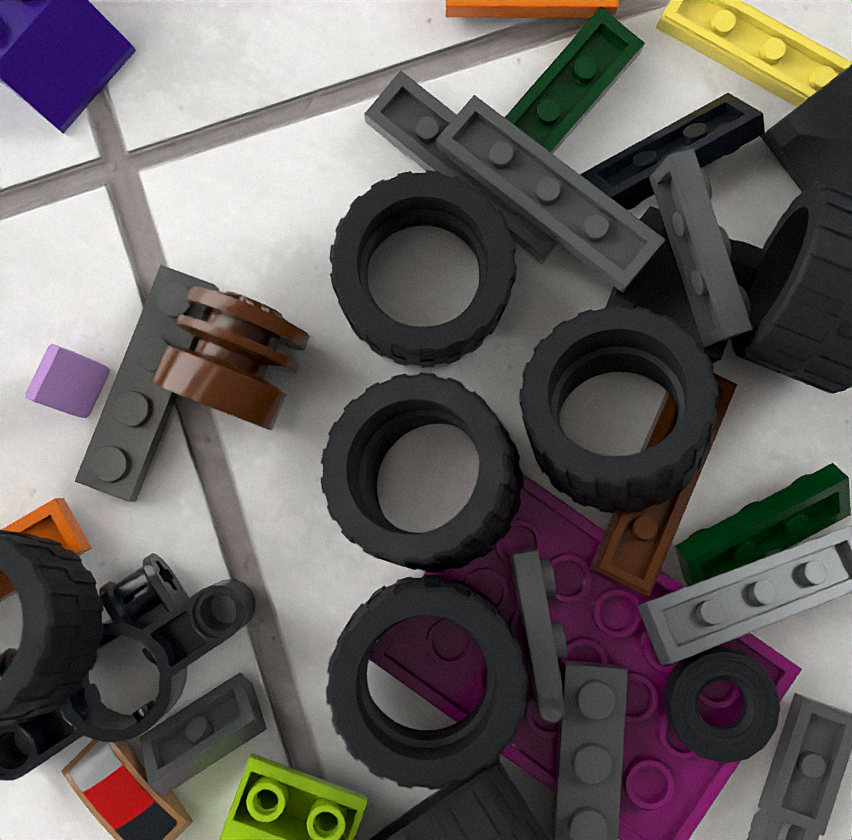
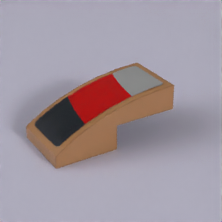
[61,739,193,840]

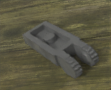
[747,693,852,840]

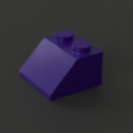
[0,0,136,133]

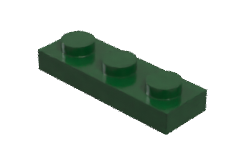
[504,7,645,154]
[675,463,851,586]

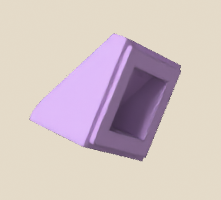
[25,343,109,418]

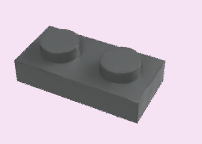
[139,672,267,796]

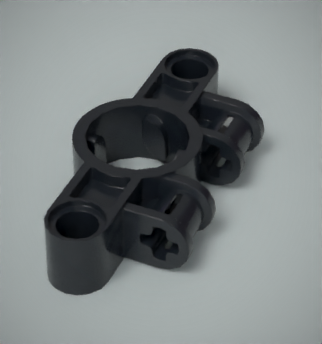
[0,553,255,781]

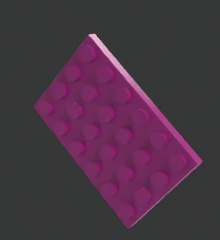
[369,474,802,840]

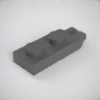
[508,546,568,723]

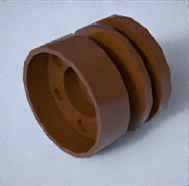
[151,285,310,431]

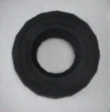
[663,646,780,763]

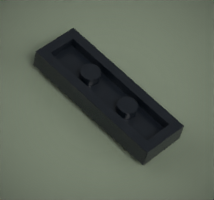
[580,93,765,210]

